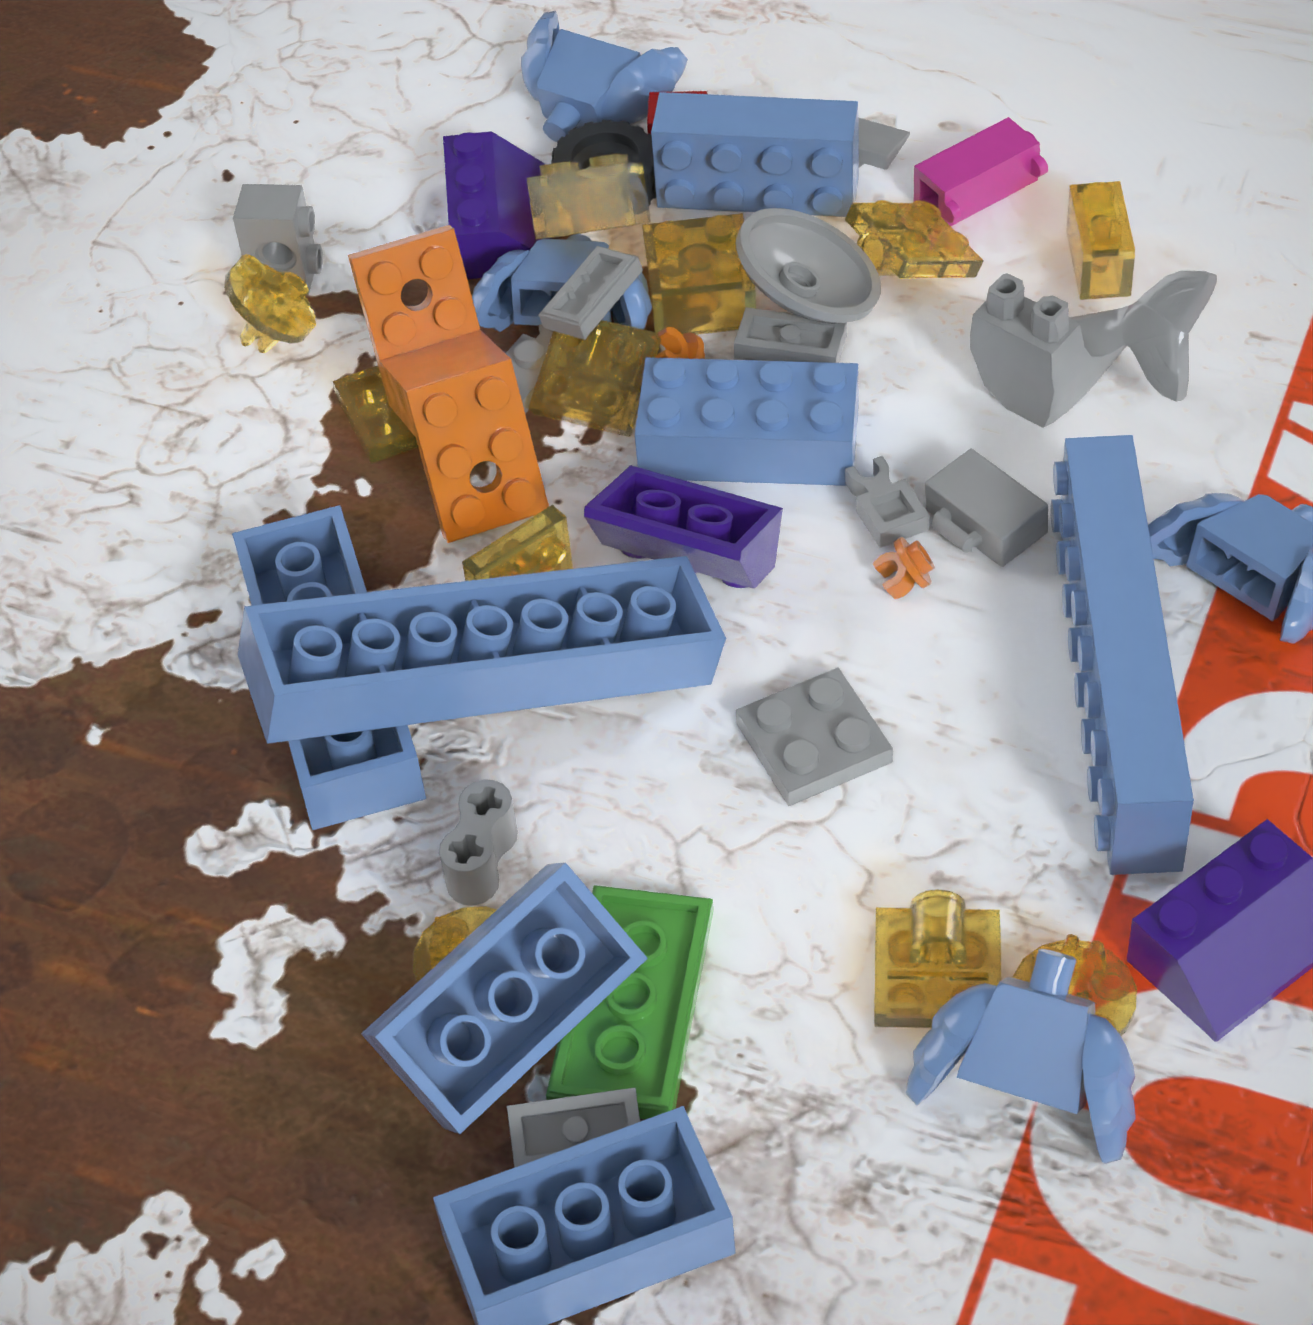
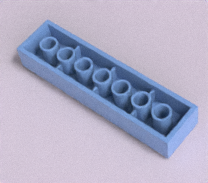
[1050,435,1194,875]
[238,556,726,744]

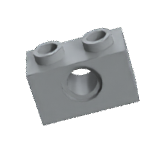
[233,184,323,294]

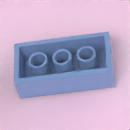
[651,92,859,217]
[635,357,859,486]
[361,863,648,1134]
[433,1106,736,1325]

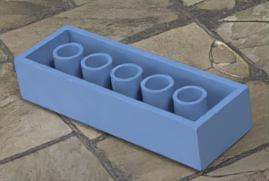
[232,505,426,830]

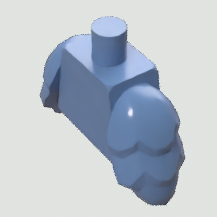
[521,11,688,142]
[472,234,652,339]
[1148,493,1313,644]
[905,949,1136,1164]

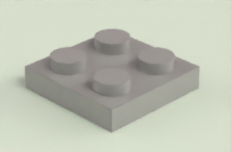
[736,667,893,806]

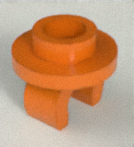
[652,327,705,359]
[873,537,935,599]

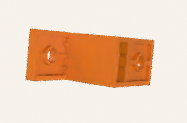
[348,225,550,543]

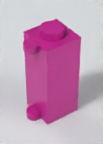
[913,117,1048,230]

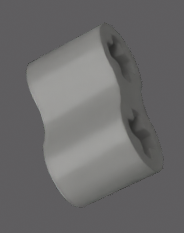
[439,779,518,905]

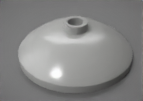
[736,208,881,324]

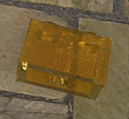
[1066,181,1135,300]

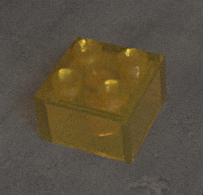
[526,154,651,240]
[642,213,756,335]

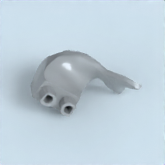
[970,270,1217,428]

